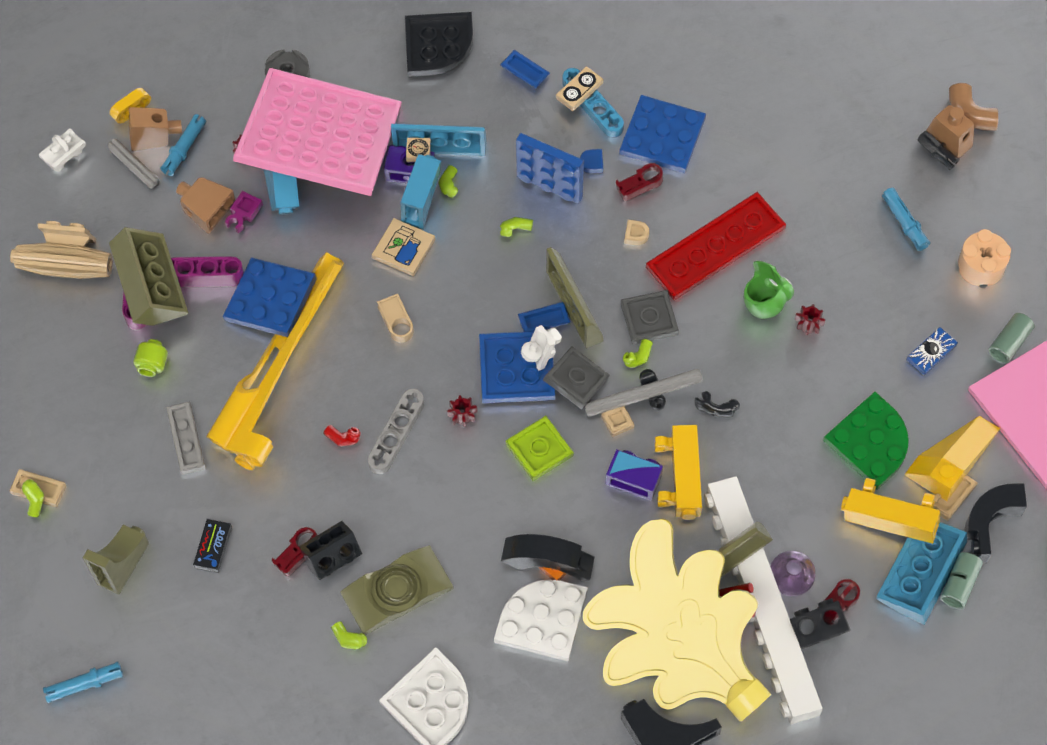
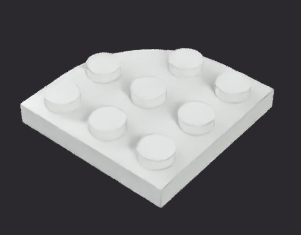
[494,580,588,661]
[379,648,469,745]

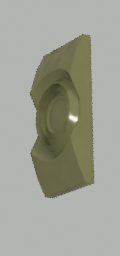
[340,545,454,635]

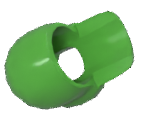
[743,261,794,319]

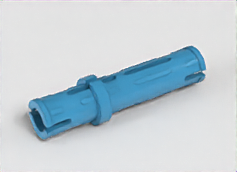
[160,114,206,176]
[882,188,930,251]
[43,661,123,703]

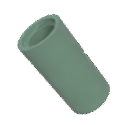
[988,313,1035,364]
[941,552,983,609]

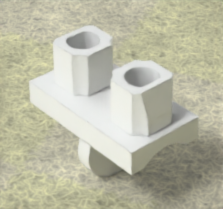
[39,129,86,172]
[521,325,562,371]

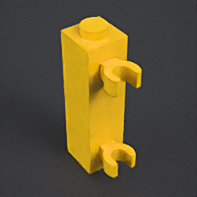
[655,425,702,520]
[841,478,940,544]

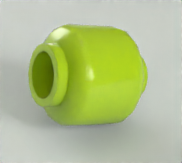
[133,339,168,377]

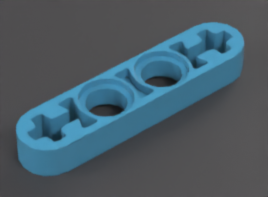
[562,68,624,138]

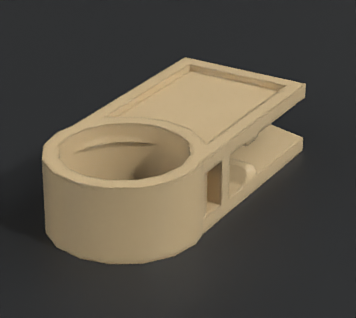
[377,294,414,343]

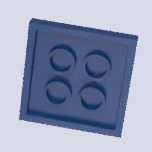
[619,95,706,174]
[516,133,584,204]
[223,258,317,337]
[479,332,555,403]

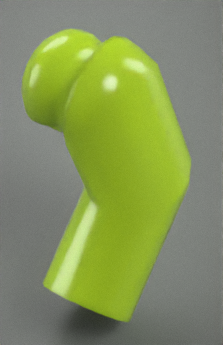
[438,165,458,198]
[500,217,533,237]
[623,339,653,368]
[22,479,44,517]
[331,621,367,650]

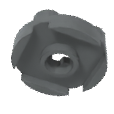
[265,50,310,78]

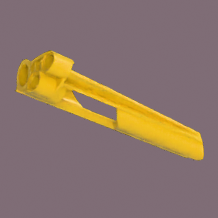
[206,252,344,470]

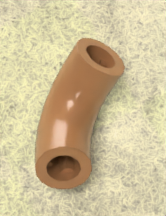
[949,83,998,131]

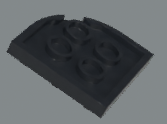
[405,12,473,77]

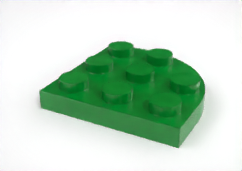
[823,391,909,490]

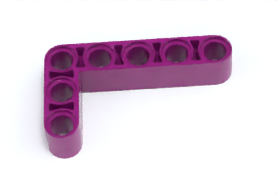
[122,257,244,330]

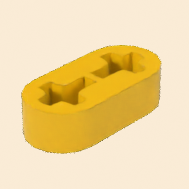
[110,88,151,124]

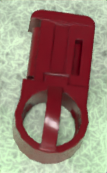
[616,163,663,201]
[272,527,317,577]
[818,579,860,625]

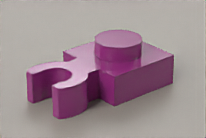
[225,191,263,233]

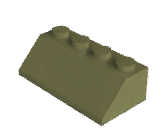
[109,227,188,326]

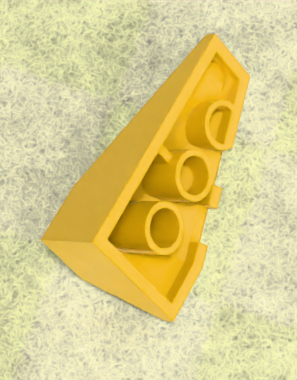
[905,416,1000,501]

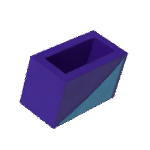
[605,449,663,501]

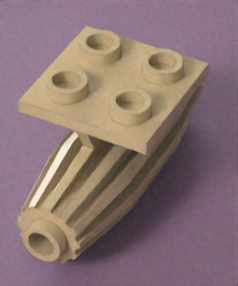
[10,221,113,279]

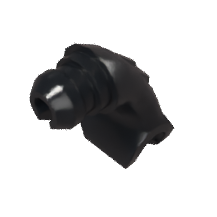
[639,369,666,411]
[694,391,740,418]

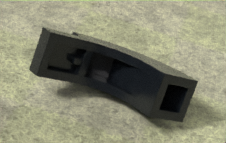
[964,483,1027,563]
[501,534,595,582]

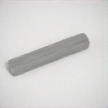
[108,139,159,189]

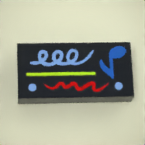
[193,519,232,573]

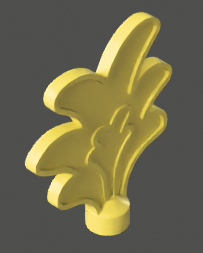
[583,519,771,722]

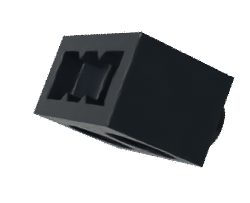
[299,521,362,580]
[790,598,851,649]

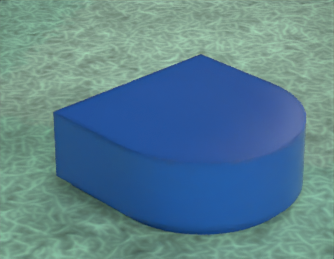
[580,149,603,174]

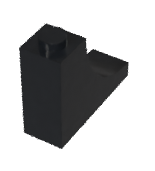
[621,699,722,745]

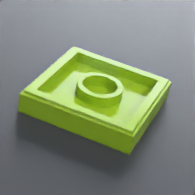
[505,416,574,481]

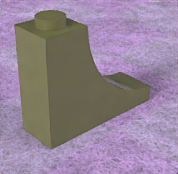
[82,525,149,595]

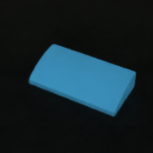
[391,124,486,156]
[877,522,968,625]

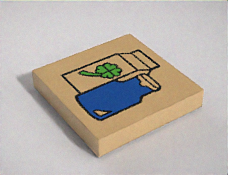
[372,218,435,277]

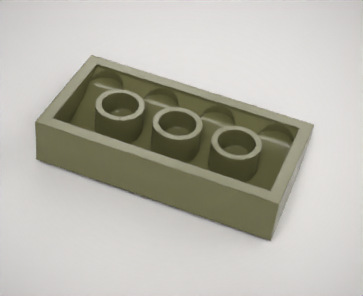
[546,247,603,349]

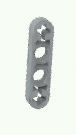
[368,389,424,474]

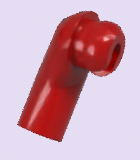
[323,425,361,447]

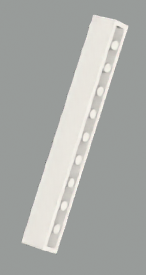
[704,476,823,725]

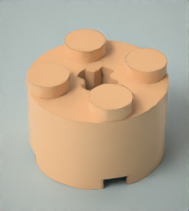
[958,229,1011,286]

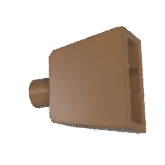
[926,105,974,158]
[129,107,182,151]
[176,177,235,234]

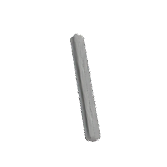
[584,369,703,416]

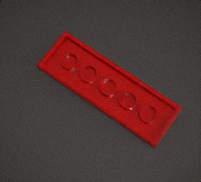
[646,192,786,301]

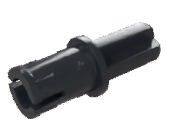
[917,131,960,170]

